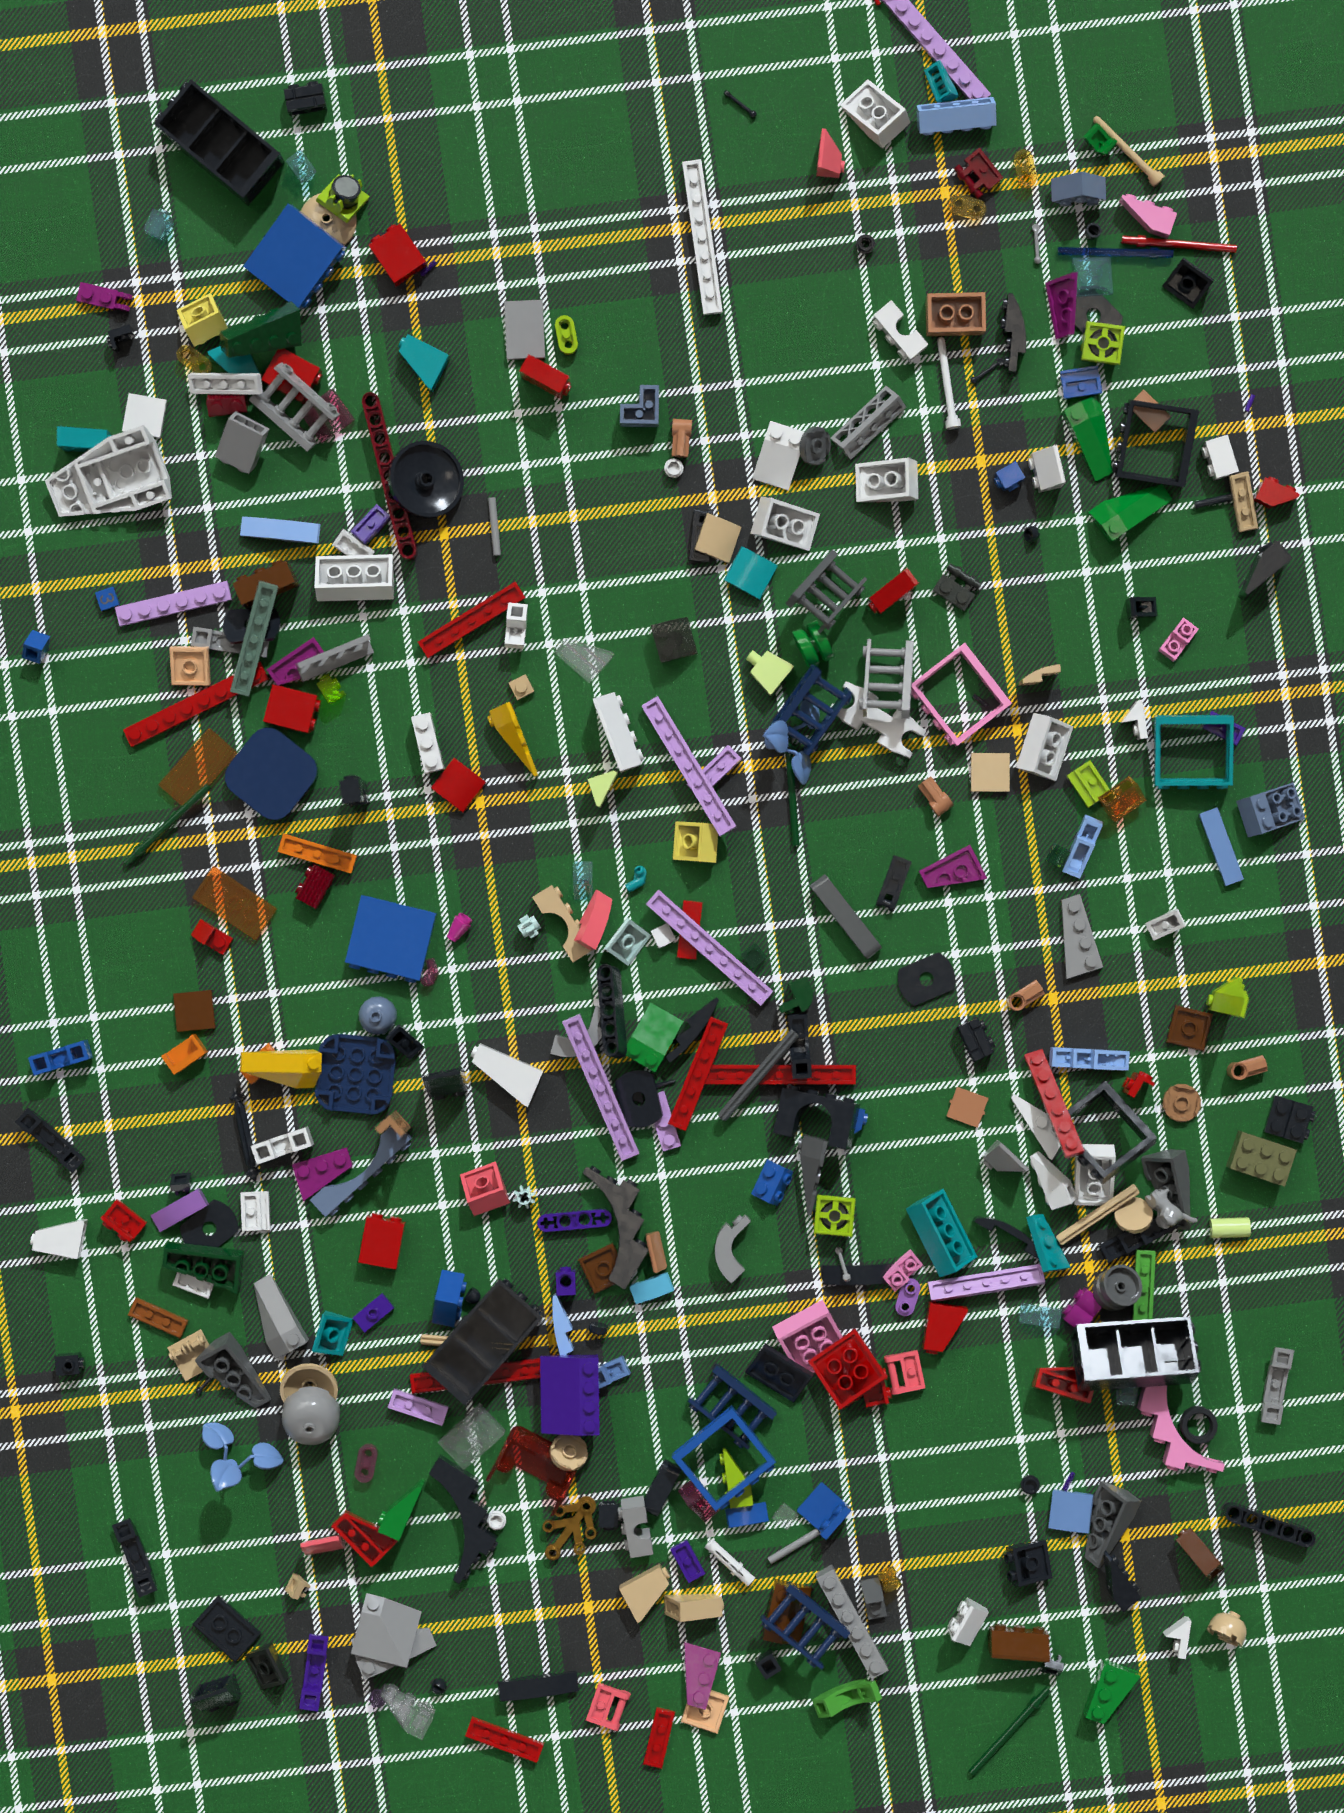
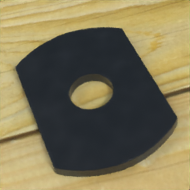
[1075,286,1123,335]
[223,607,281,644]
[898,952,955,1006]
[615,1070,663,1128]
[180,1199,239,1247]

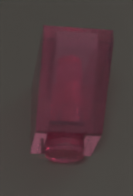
[678,1480,720,1522]

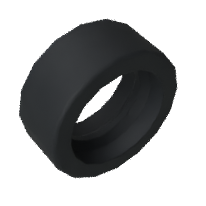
[1179,1406,1218,1444]

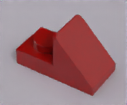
[191,919,234,955]

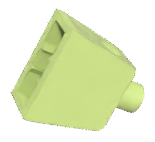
[746,650,794,696]

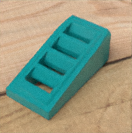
[924,60,959,103]

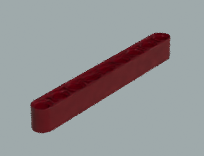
[362,392,418,561]

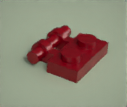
[954,148,1003,199]

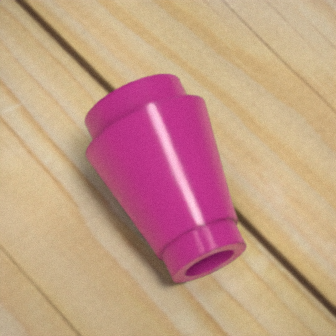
[447,913,472,942]

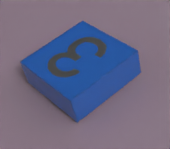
[95,587,120,611]

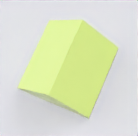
[588,771,618,808]

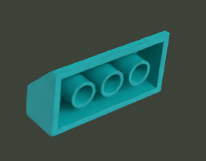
[906,1188,977,1277]

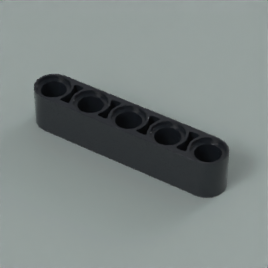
[597,964,627,1059]
[1222,1502,1316,1547]

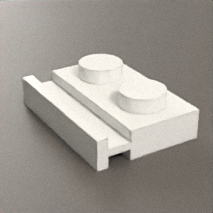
[240,1191,271,1231]

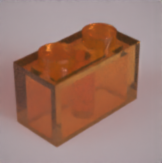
[1098,776,1146,822]

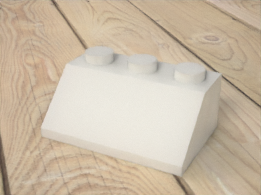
[1016,713,1073,781]

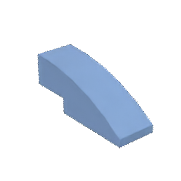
[1062,815,1103,879]

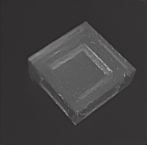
[772,1502,799,1530]

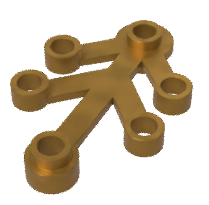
[543,1496,597,1560]

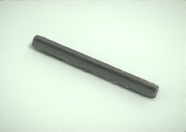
[718,1030,798,1121]

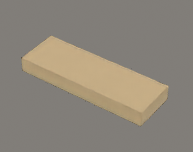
[1228,471,1258,532]

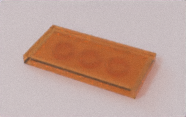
[158,728,238,806]
[192,866,278,940]

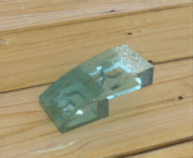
[1019,1303,1062,1328]

